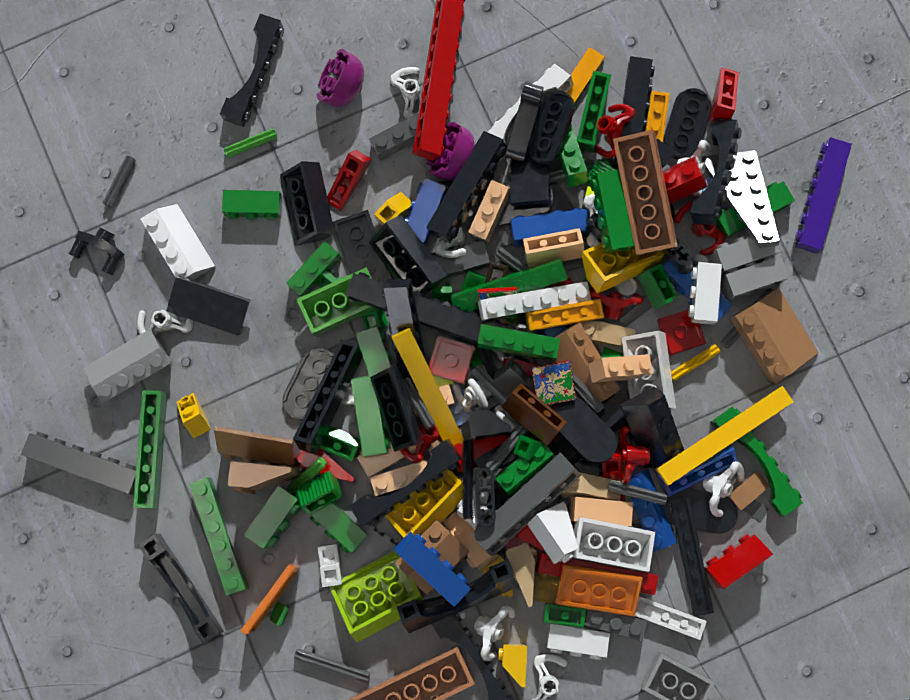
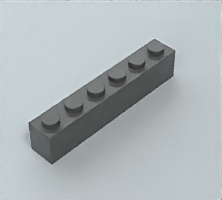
[21,431,136,494]
[471,453,581,557]

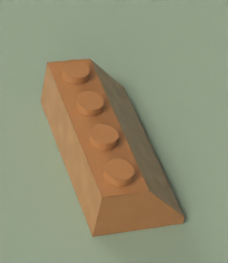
[551,323,620,402]

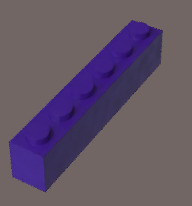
[794,137,852,254]

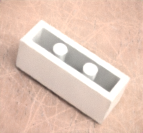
[688,262,722,325]
[546,624,610,660]

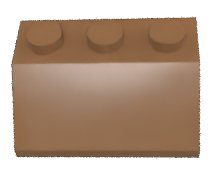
[395,520,469,595]

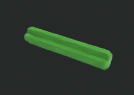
[224,128,278,158]
[288,457,327,494]

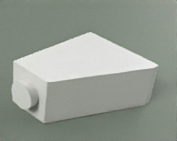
[527,502,578,564]

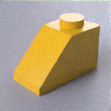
[498,644,527,687]

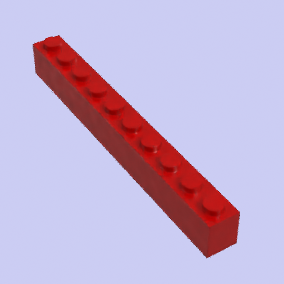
[412,0,465,161]

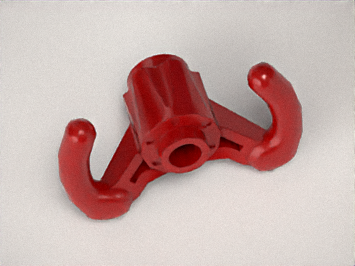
[594,104,635,158]
[674,201,725,256]
[589,287,644,320]
[400,425,443,464]
[619,426,650,484]

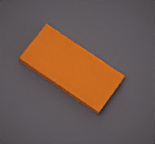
[240,564,299,635]
[555,564,643,617]

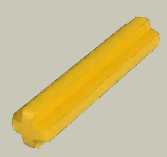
[671,344,720,382]

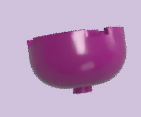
[316,49,364,107]
[426,122,476,181]

